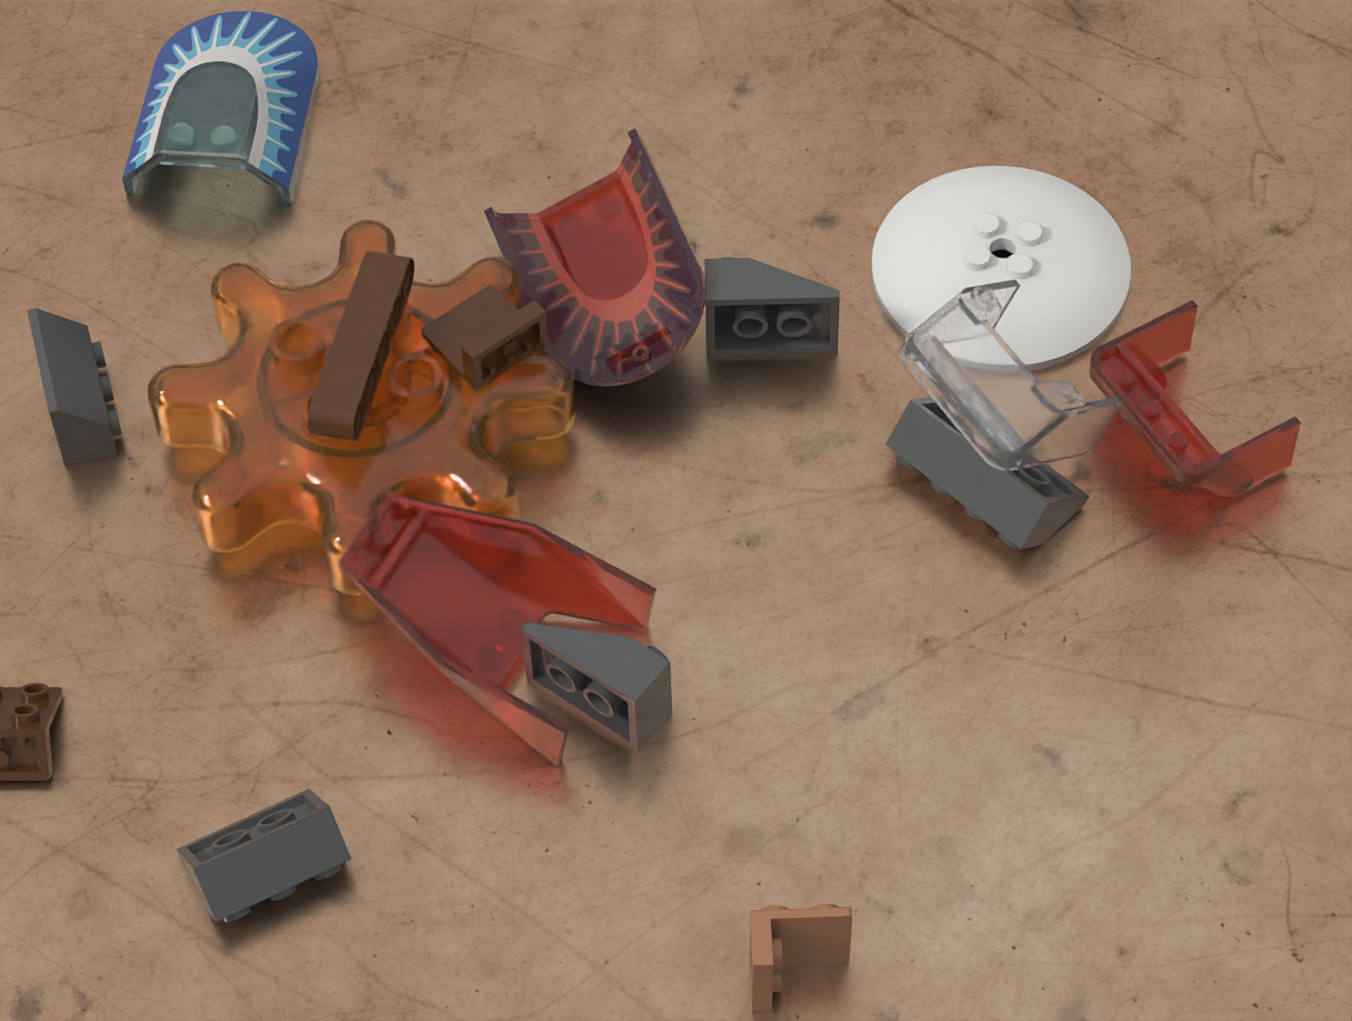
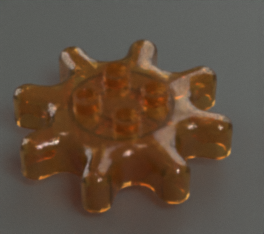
[147,219,576,596]

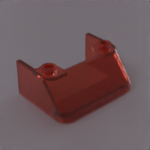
[1089,300,1301,497]

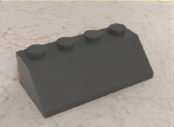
[885,395,1089,549]

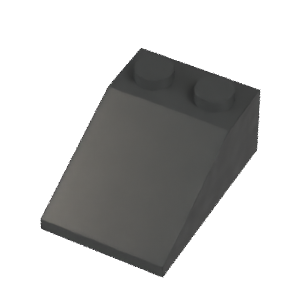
[705,257,840,355]
[521,622,672,752]

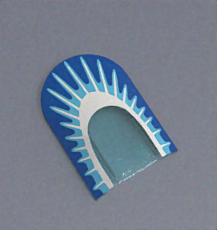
[122,11,319,203]

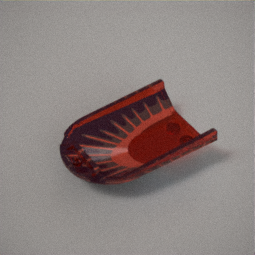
[484,128,706,386]

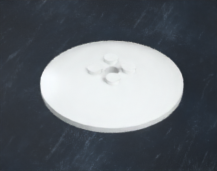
[871,166,1131,373]

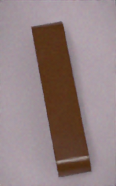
[308,251,415,442]

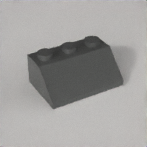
[27,308,122,466]
[176,789,351,922]

